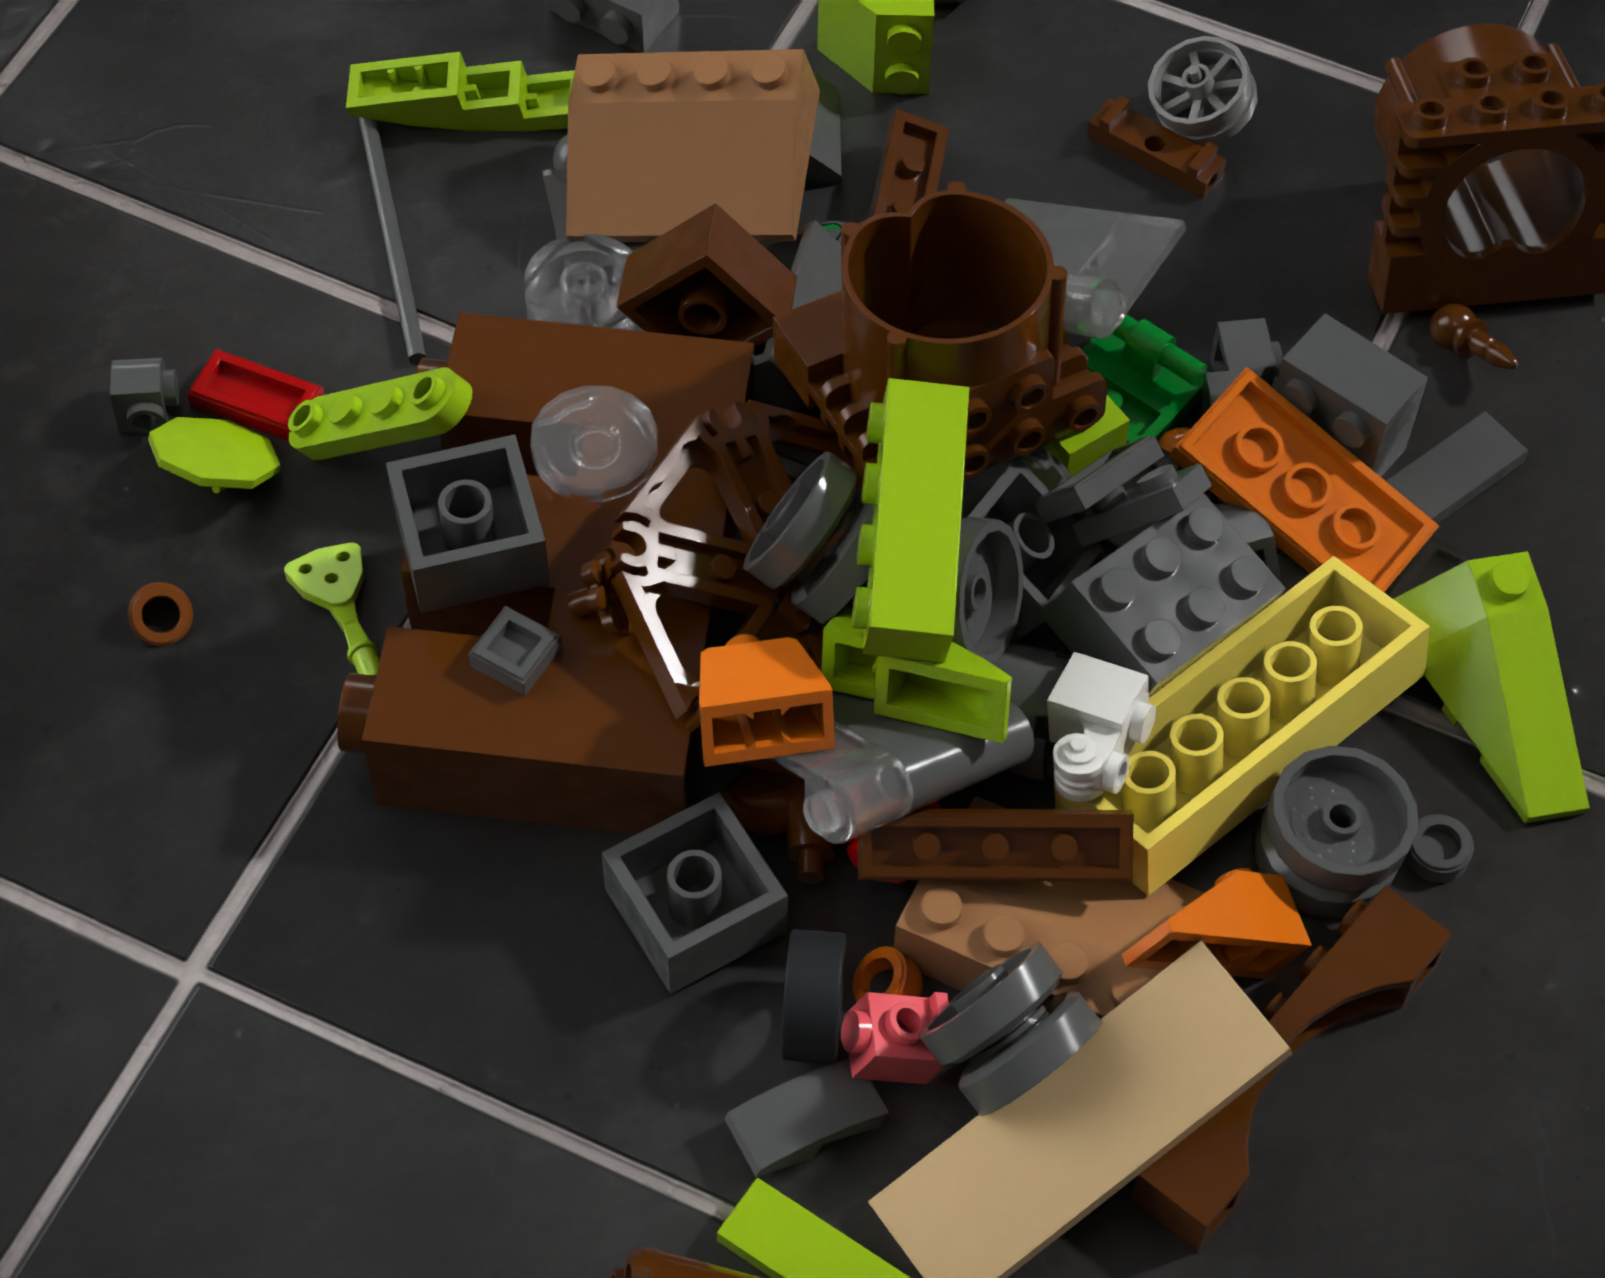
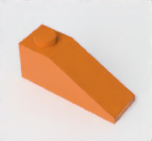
[1121,868,1312,979]

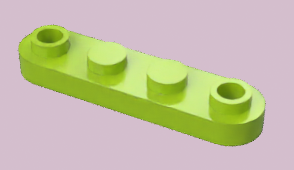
[288,367,472,461]

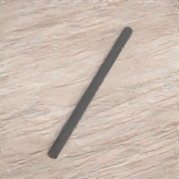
[359,117,426,364]

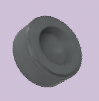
[1405,814,1474,883]

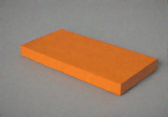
[1169,367,1439,592]

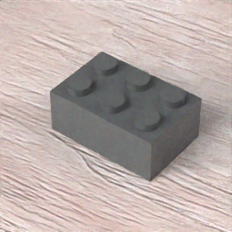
[1042,493,1286,697]

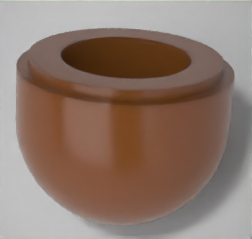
[128,582,193,646]

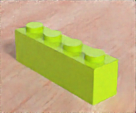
[852,378,970,663]

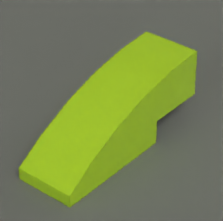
[821,606,1012,744]

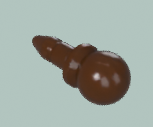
[1429,303,1518,369]

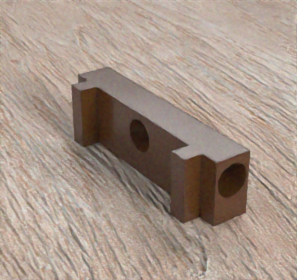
[1087,95,1226,198]

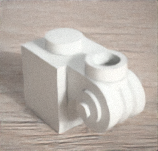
[1047,652,1156,802]

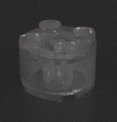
[524,234,643,331]

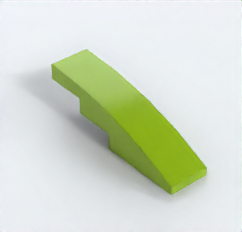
[346,52,575,132]

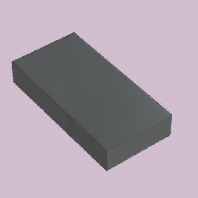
[1034,436,1164,524]

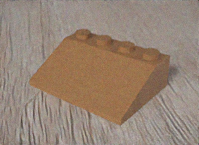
[566,49,820,243]
[894,796,1204,1019]

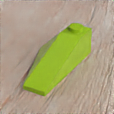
[1394,551,1590,824]

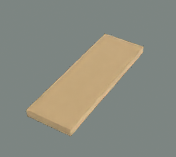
[868,941,1292,1278]

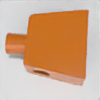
[699,634,835,767]

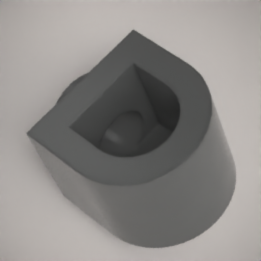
[110,358,179,434]

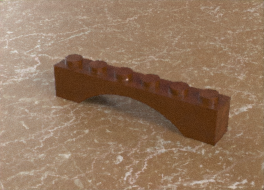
[1131,885,1453,1253]

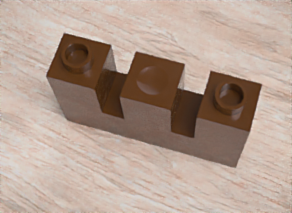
[337,312,754,834]

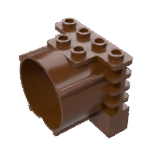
[1367,24,1605,314]
[773,181,1108,479]

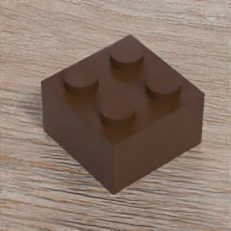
[616,203,797,348]

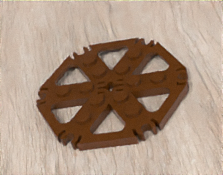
[610,399,868,781]

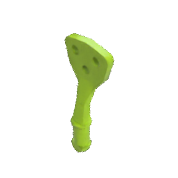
[284,542,380,676]

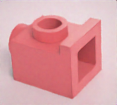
[841,992,949,1085]

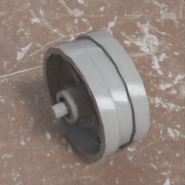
[1148,36,1258,147]

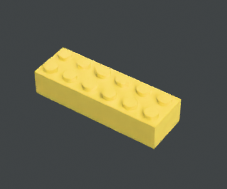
[1054,556,1430,896]

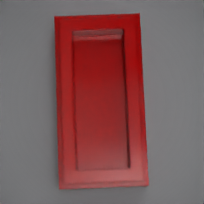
[187,349,325,442]

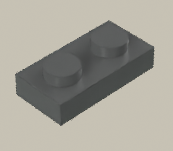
[1071,463,1212,547]

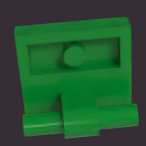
[1081,302,1209,444]

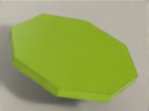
[148,417,281,493]

